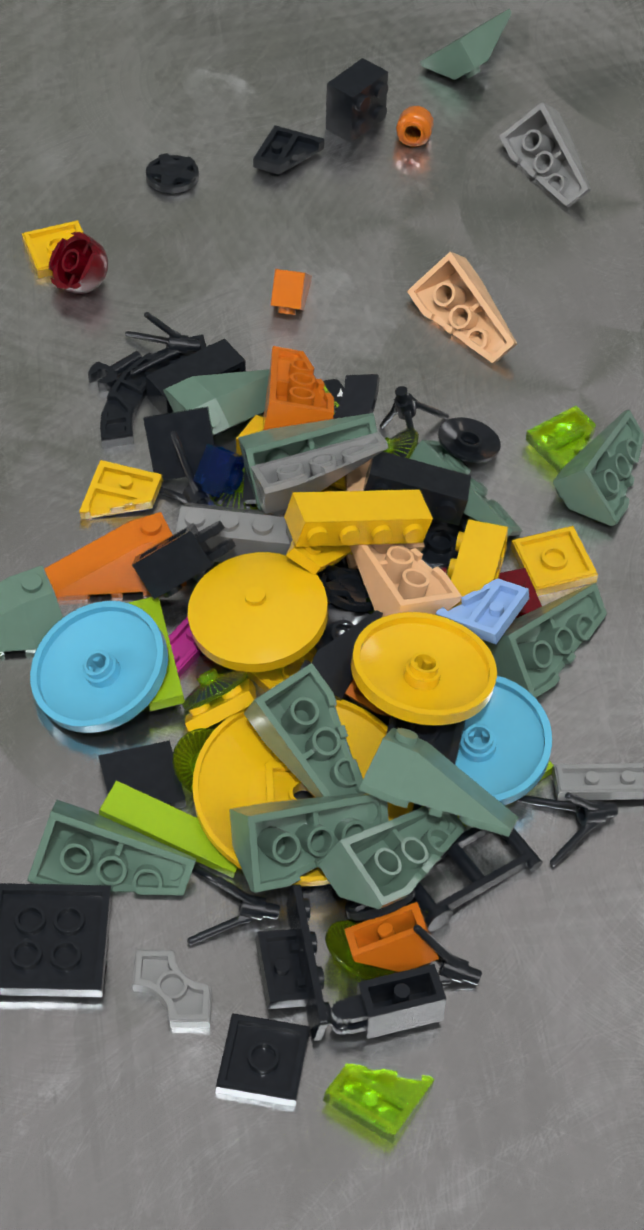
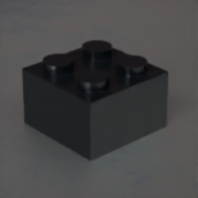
[326,58,388,143]

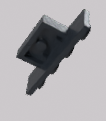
[255,884,332,1041]

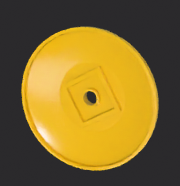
[192,699,414,886]

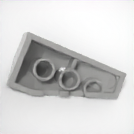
[499,101,591,207]
[251,432,388,515]

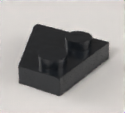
[253,125,324,174]

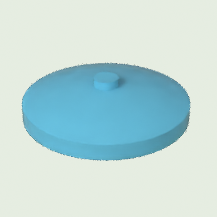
[30,601,168,733]
[456,676,552,805]

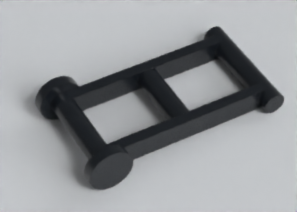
[413,827,543,932]

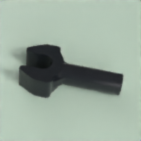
[88,351,142,392]

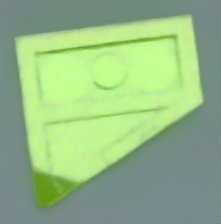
[525,406,596,473]
[323,1063,435,1144]

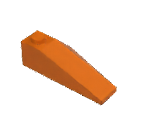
[263,346,334,431]
[44,512,187,601]

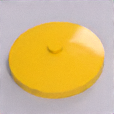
[188,552,328,672]
[351,612,497,725]

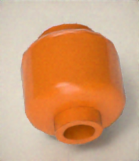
[396,106,434,147]

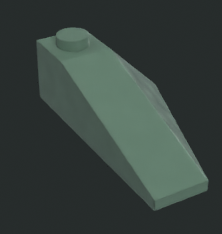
[163,369,269,437]
[553,409,644,526]
[238,413,377,511]
[0,565,63,656]
[482,583,607,698]
[229,792,389,893]
[27,800,196,896]
[318,806,466,909]

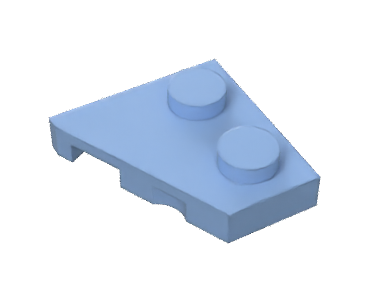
[435,578,529,644]

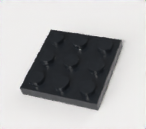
[0,883,112,997]

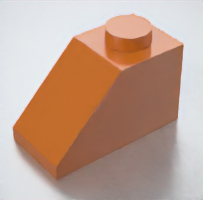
[271,269,312,315]
[344,902,439,972]

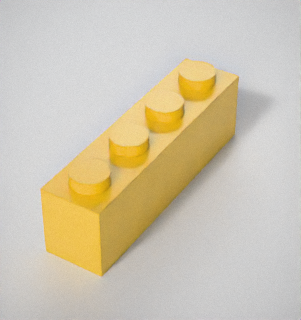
[284,490,433,547]
[448,519,508,611]

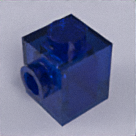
[193,444,244,497]

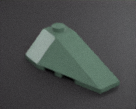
[420,9,512,80]
[406,440,522,536]
[244,663,364,797]
[359,728,519,837]

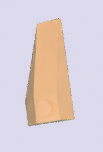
[407,252,517,364]
[349,544,462,618]

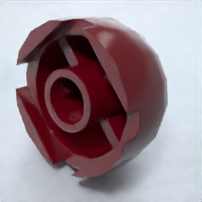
[49,232,108,295]

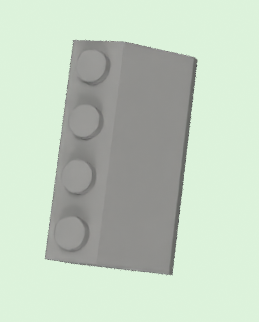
[175,503,292,562]

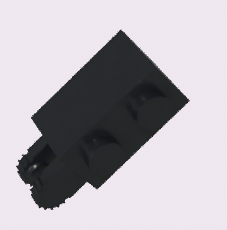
[132,521,236,599]
[331,964,447,1039]

